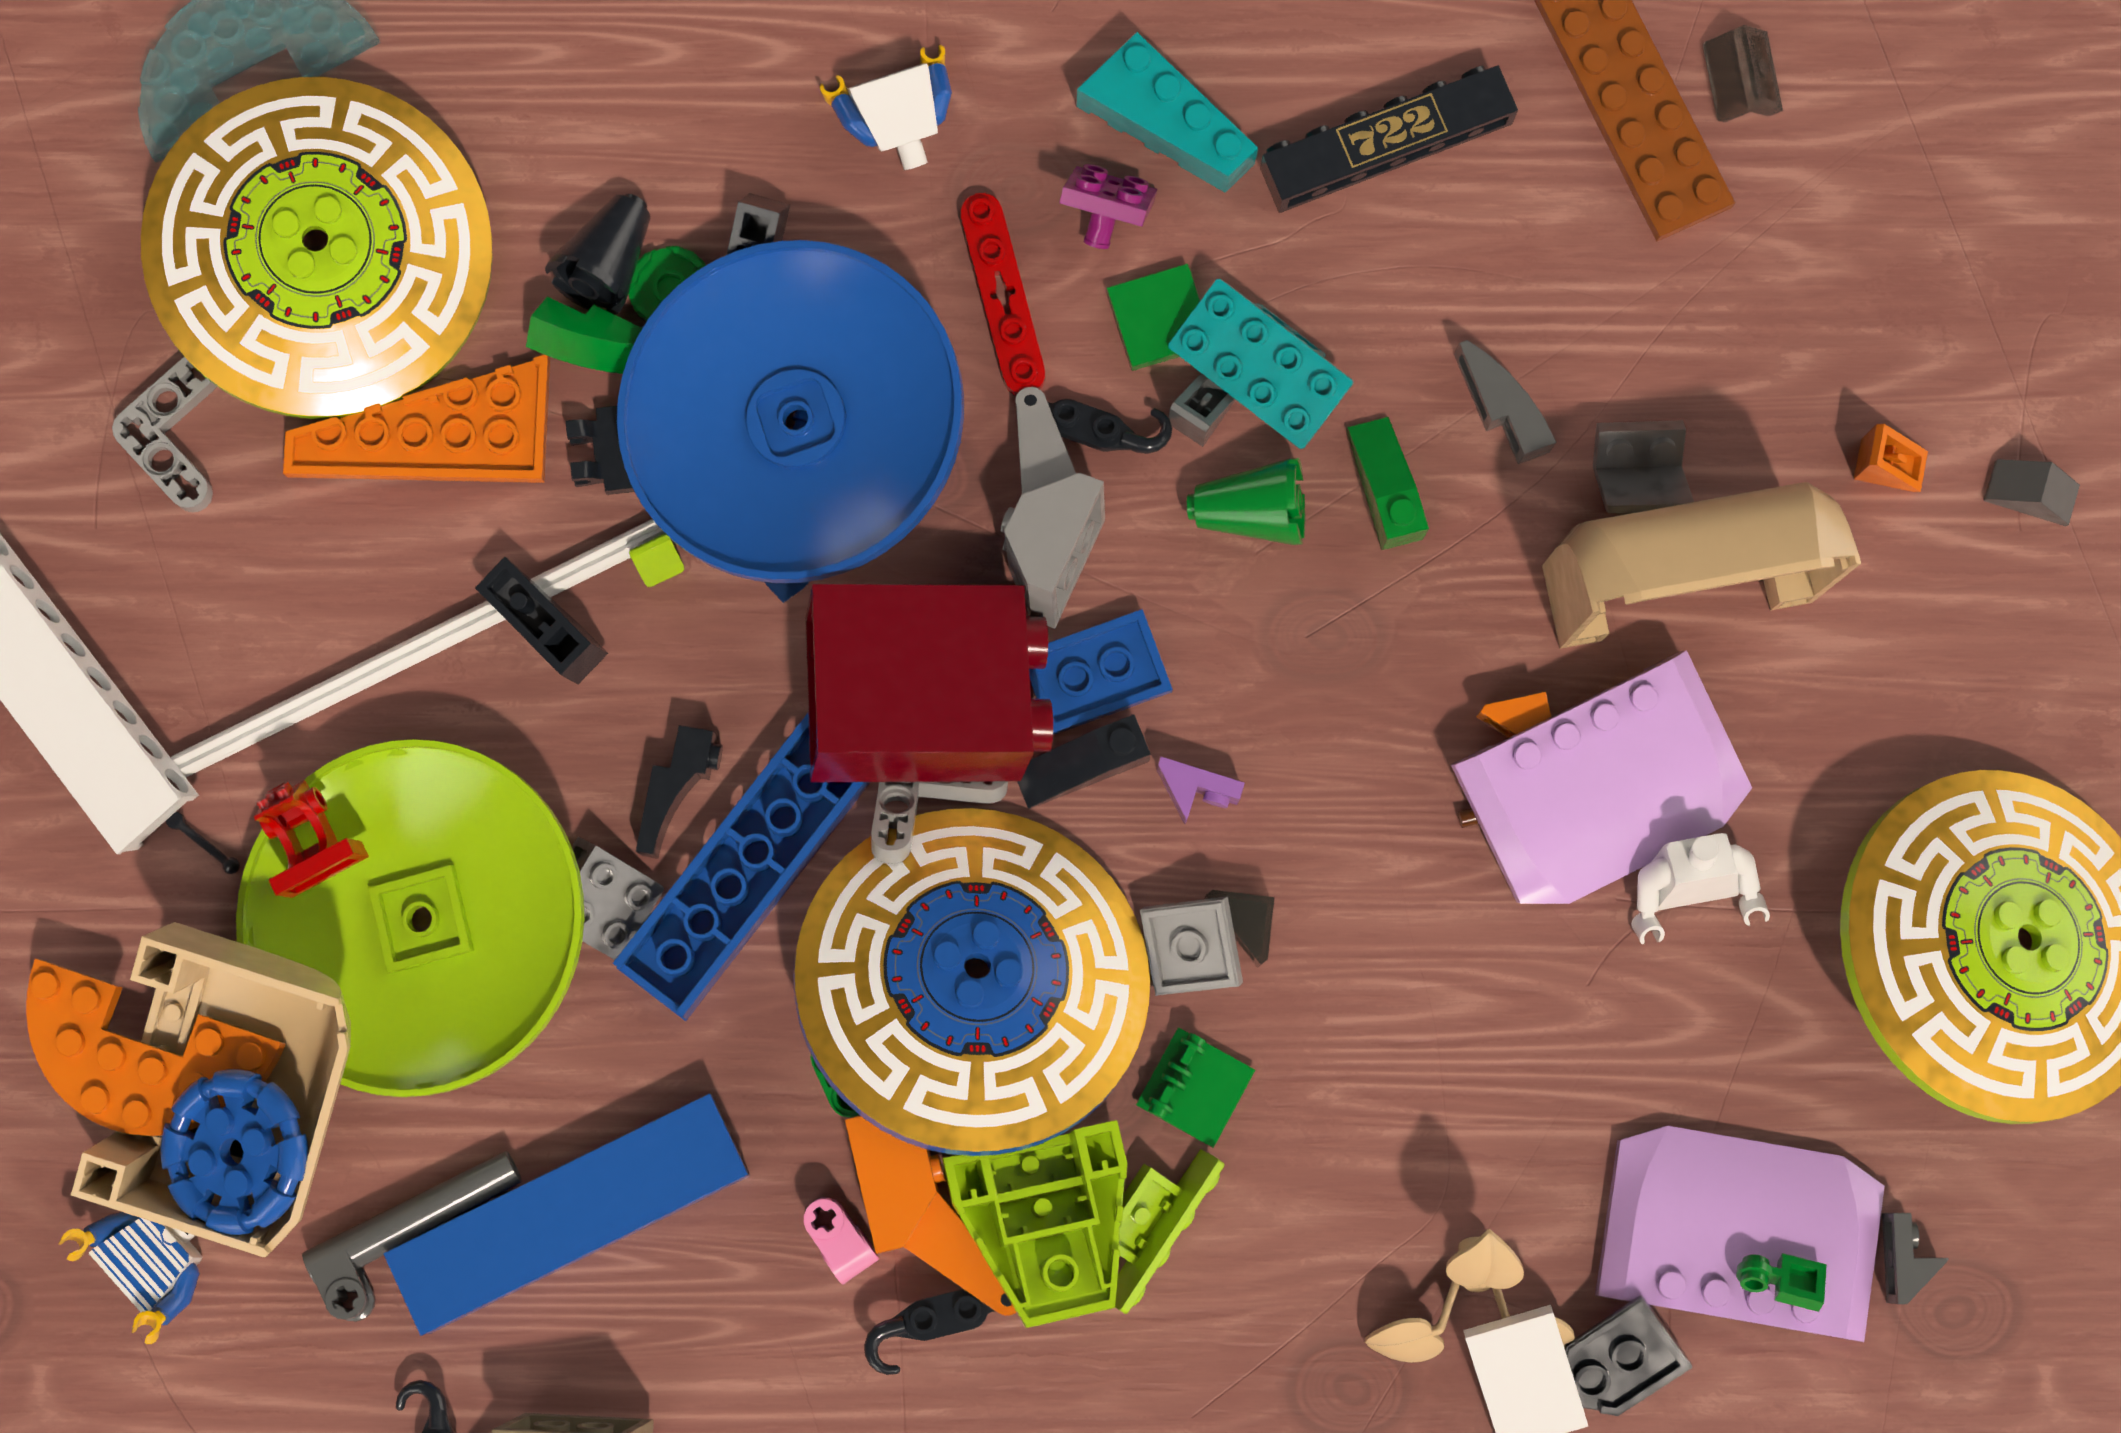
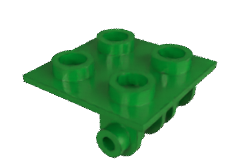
[1136,1027,1255,1148]

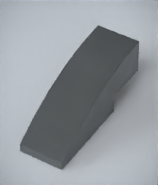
[1454,340,1556,464]

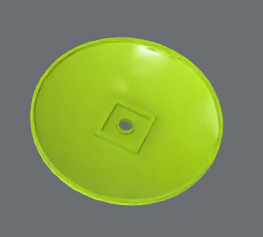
[236,739,584,1097]

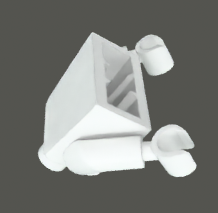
[1631,833,1770,944]

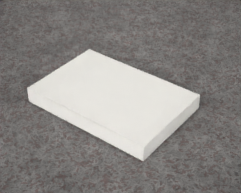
[1463,1305,1588,1433]

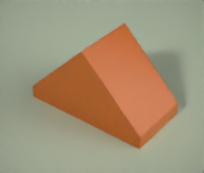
[1854,424,1928,492]
[1476,692,1552,738]

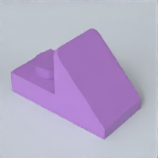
[1157,757,1245,824]

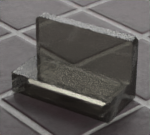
[1703,25,1783,122]

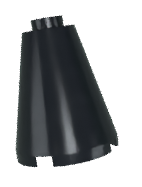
[545,194,651,315]

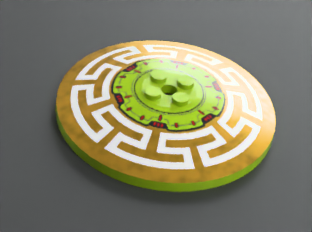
[141,77,493,419]
[1840,770,2121,1124]

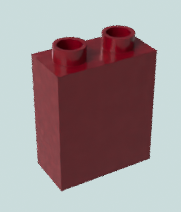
[805,584,1053,782]

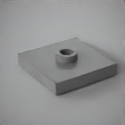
[1140,896,1243,996]

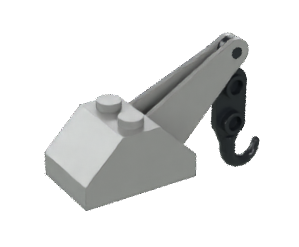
[1001,387,1173,629]

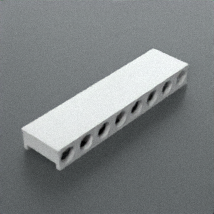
[0,534,199,854]

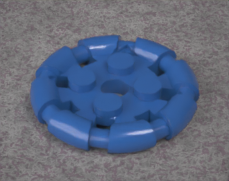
[161,1069,308,1235]

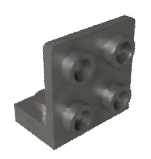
[1593,420,1694,515]
[572,837,664,960]

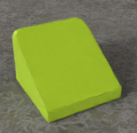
[629,533,685,587]

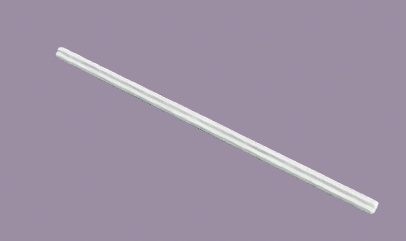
[171,519,665,777]

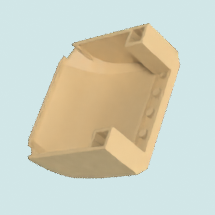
[1542,482,1861,649]
[71,922,351,1258]

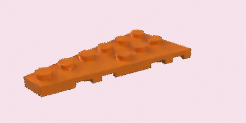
[283,355,550,483]

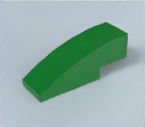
[526,296,642,374]

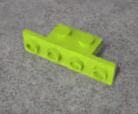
[1115,1149,1225,1314]

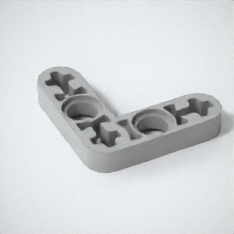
[112,357,217,513]
[871,781,1008,864]

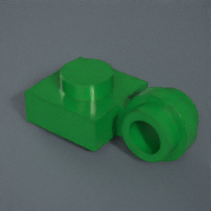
[1736,1253,1827,1312]

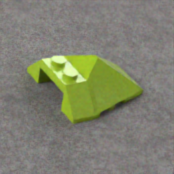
[942,1120,1127,1328]

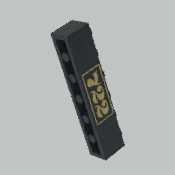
[1260,65,1518,213]

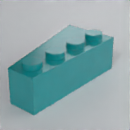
[1076,32,1258,193]

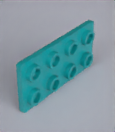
[1168,279,1354,449]

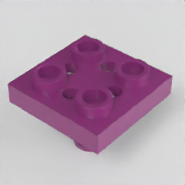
[1059,164,1157,249]

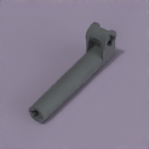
[302,1151,522,1322]

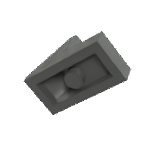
[1882,1213,1949,1304]

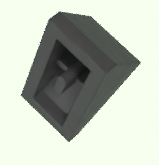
[1169,373,1236,447]
[1984,459,2080,526]

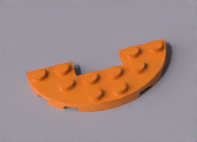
[26,958,286,1136]

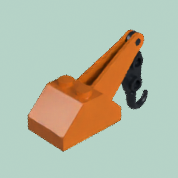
[845,1116,1017,1375]

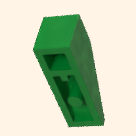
[1347,417,1429,550]

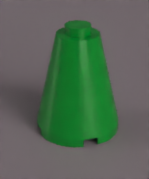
[1187,458,1306,545]

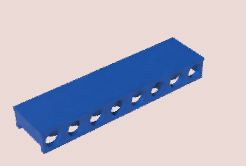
[613,713,871,1021]
[383,1094,750,1336]

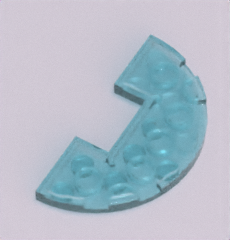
[138,0,381,163]

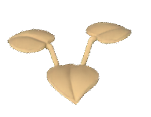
[1364,1229,1575,1362]

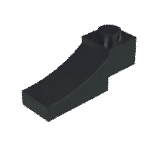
[636,725,723,859]

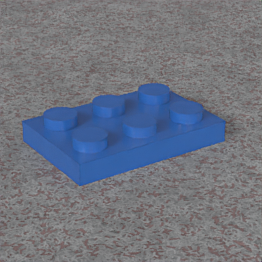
[1029,609,1173,735]

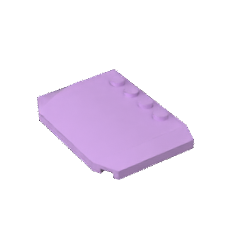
[1451,650,1752,904]
[1595,1126,1885,1342]

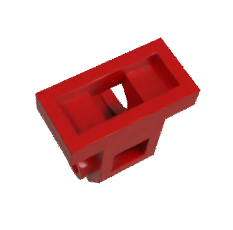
[253,780,369,898]

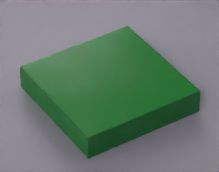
[1106,264,1200,371]

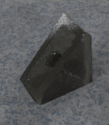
[1204,890,1275,968]

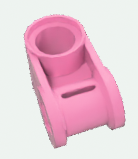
[804,1197,880,1285]

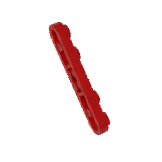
[961,193,1045,396]

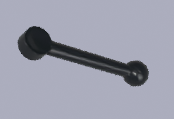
[166,812,240,874]

